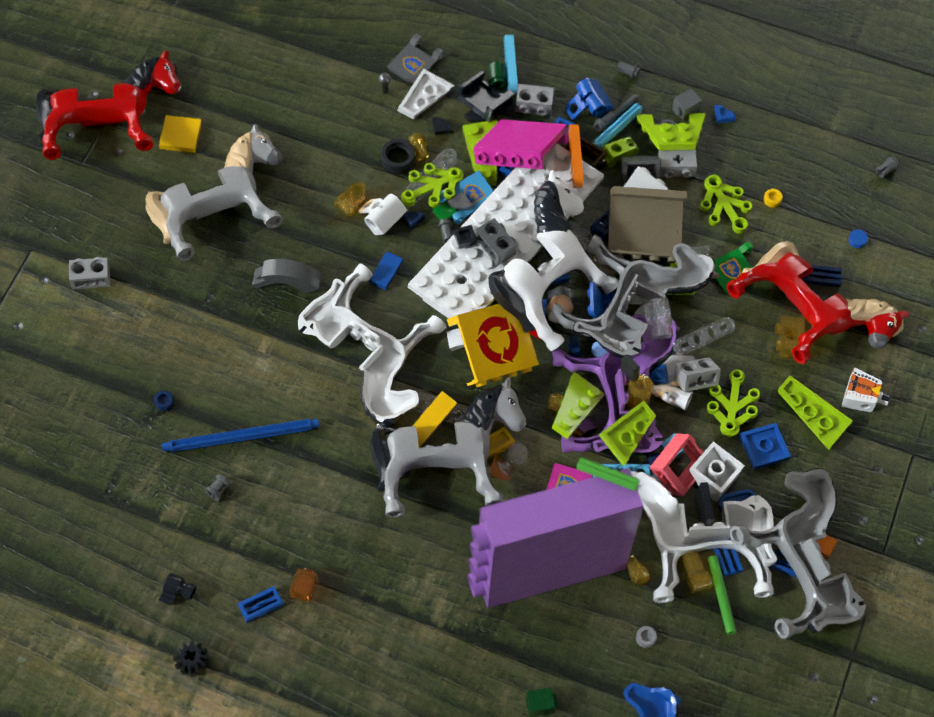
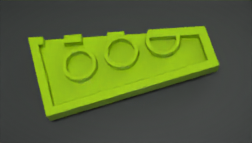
[552,372,605,439]
[777,376,853,450]

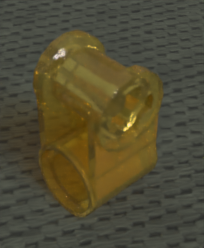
[333,182,367,217]

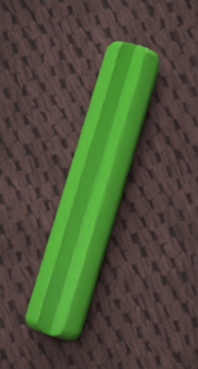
[577,457,640,491]

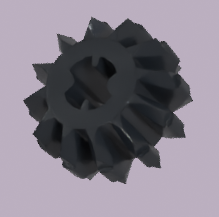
[173,640,209,677]

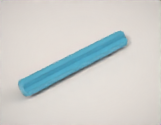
[594,103,643,148]

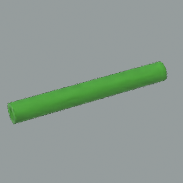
[708,555,737,635]

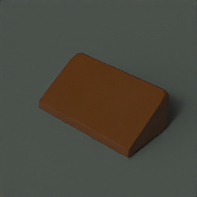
[490,454,513,481]

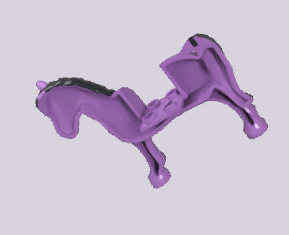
[552,314,680,456]

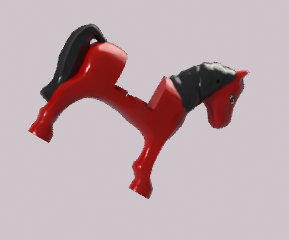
[36,51,181,160]

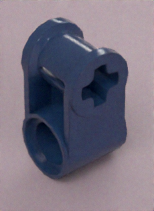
[590,210,609,242]

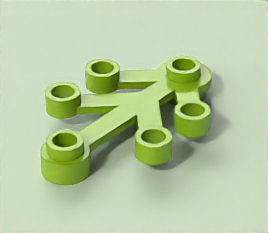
[401,163,464,208]
[700,175,752,234]
[707,369,760,438]

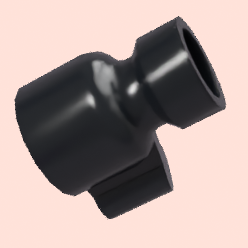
[159,572,197,605]

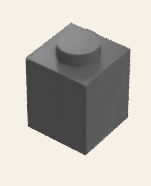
[672,88,702,120]

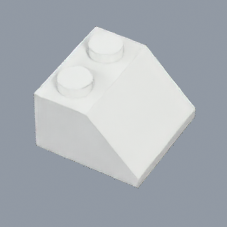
[689,442,745,502]

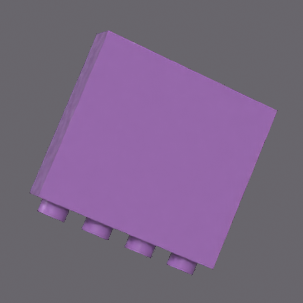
[468,468,643,608]

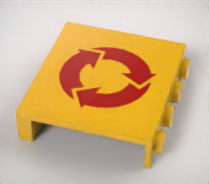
[447,304,539,388]

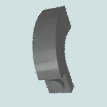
[252,259,322,294]

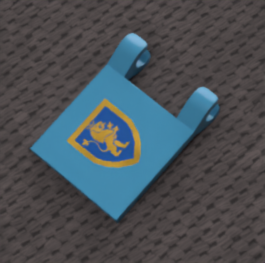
[439,171,493,225]

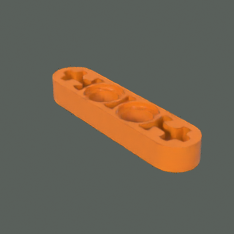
[568,124,583,188]

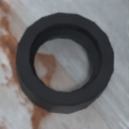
[381,139,415,175]

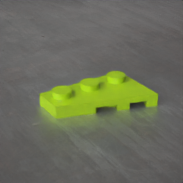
[599,401,656,466]

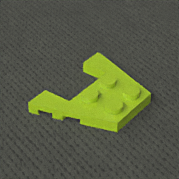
[636,113,705,151]

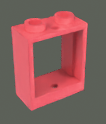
[650,433,704,497]

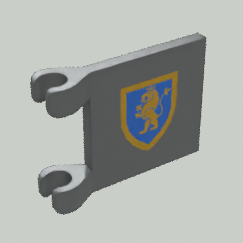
[387,33,443,85]

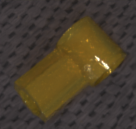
[681,551,713,594]

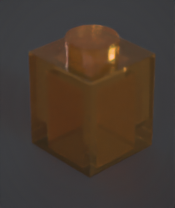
[289,568,318,603]

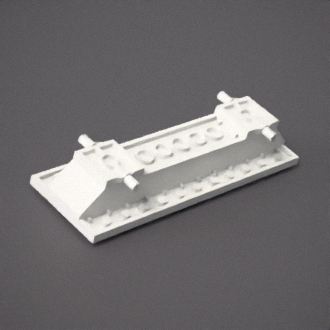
[408,143,604,318]

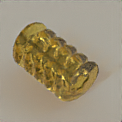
[626,374,653,410]

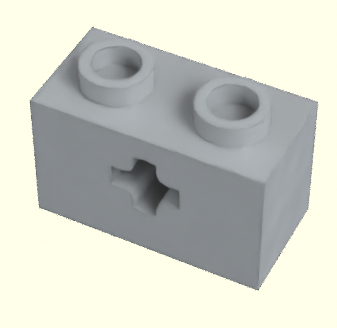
[658,149,697,178]

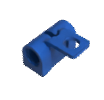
[565,78,614,120]

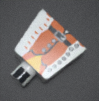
[841,368,890,412]

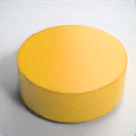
[764,189,783,207]

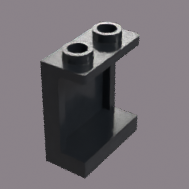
[457,71,515,122]

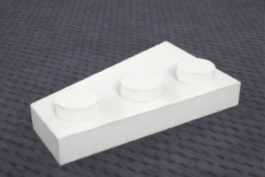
[398,69,454,119]

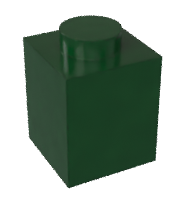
[525,687,558,717]

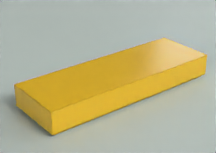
[413,391,457,448]

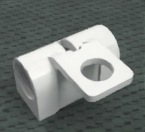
[359,194,407,235]

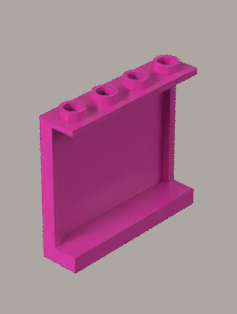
[473,119,569,170]

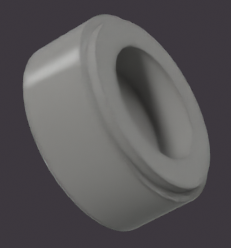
[636,626,657,648]

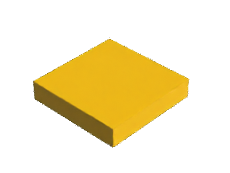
[159,115,202,153]

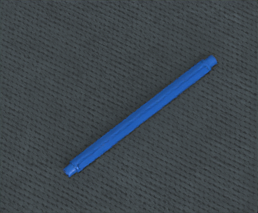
[162,419,319,452]

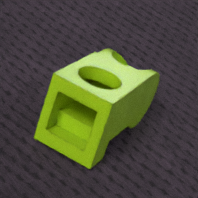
[604,137,639,168]

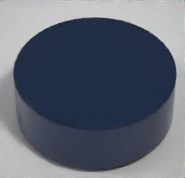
[154,391,174,411]

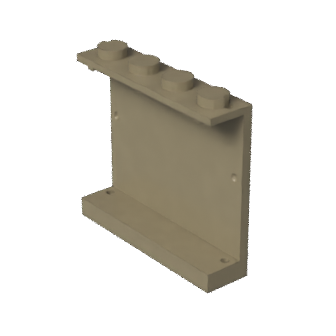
[608,186,687,263]

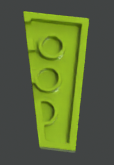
[463,119,497,186]

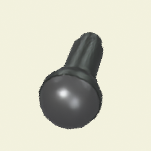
[379,73,391,94]

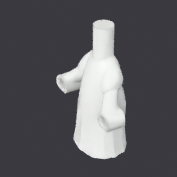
[641,379,693,410]

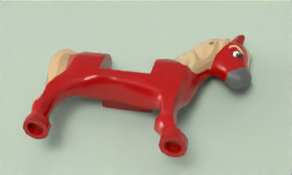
[727,241,909,365]

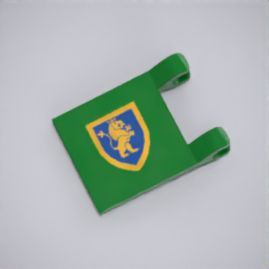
[714,241,753,294]

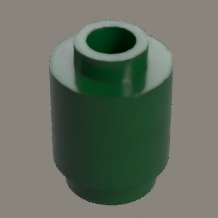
[488,61,507,89]

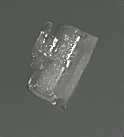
[643,298,673,341]

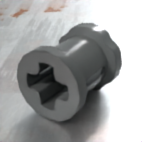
[205,474,231,501]

